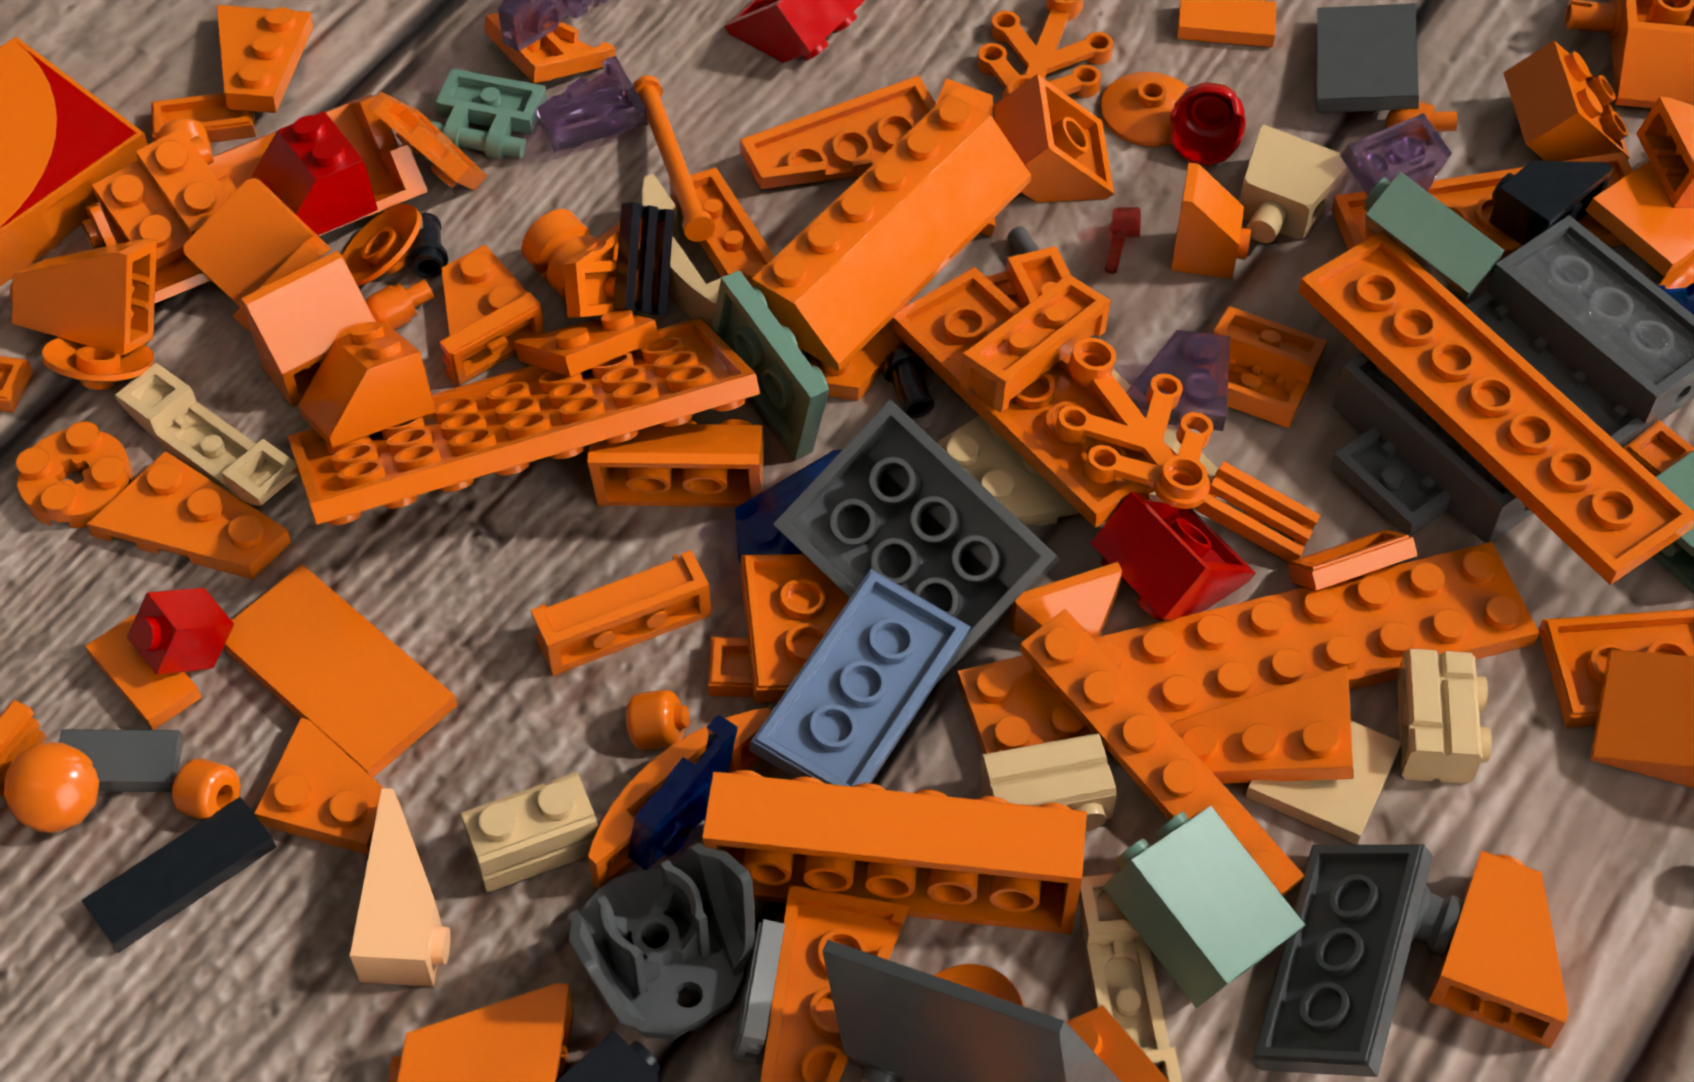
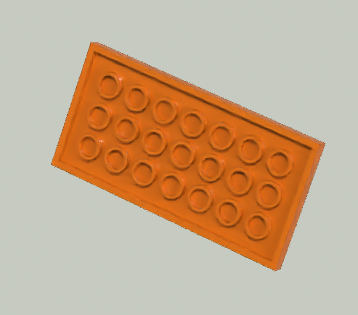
[288,318,760,525]

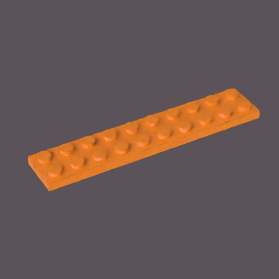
[957,542,1540,754]

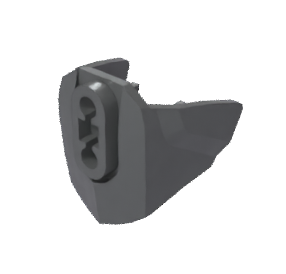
[568,842,755,1039]

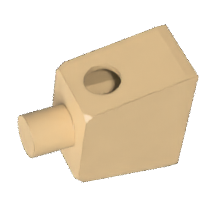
[1239,124,1353,244]

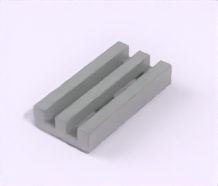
[731,919,785,1064]

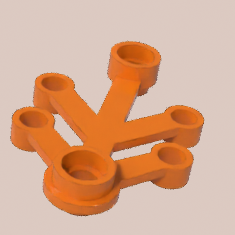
[977,0,1113,100]
[1054,338,1213,509]

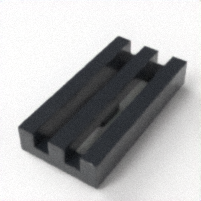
[614,202,674,316]

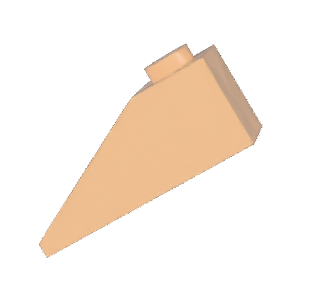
[350,788,451,987]

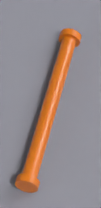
[632,75,715,242]

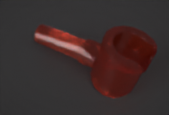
[1105,207,1141,274]

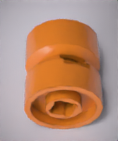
[521,209,597,301]

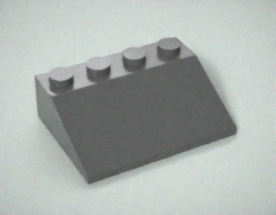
[773,399,1061,682]
[822,939,1121,1082]

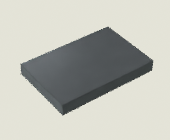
[1317,3,1419,113]

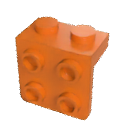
[183,178,331,330]

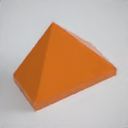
[1009,562,1122,639]

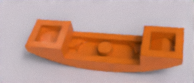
[588,708,772,890]

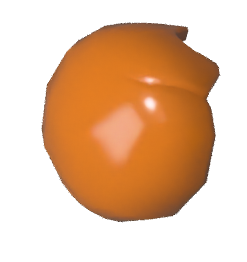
[3,742,100,833]

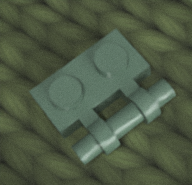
[431,68,547,160]

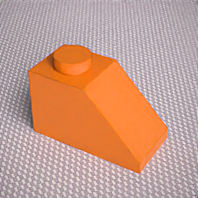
[1171,162,1251,279]

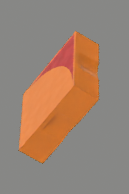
[0,37,148,287]

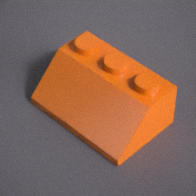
[587,419,764,508]

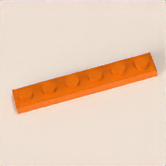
[1020,608,1305,896]

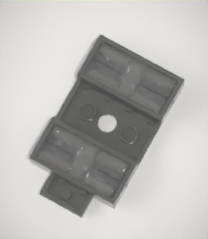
[1331,215,1694,543]

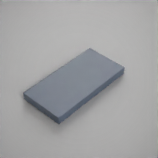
[749,569,971,786]

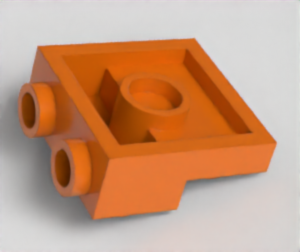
[92,127,237,270]

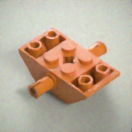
[1564,0,1694,108]

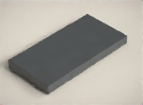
[1252,844,1433,1077]

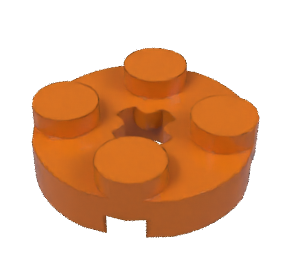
[16,421,133,528]

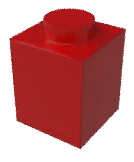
[127,588,234,675]

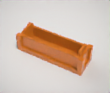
[959,274,1111,413]
[531,550,712,676]

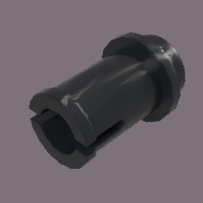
[406,212,448,279]
[882,348,935,419]

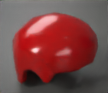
[1170,82,1246,166]

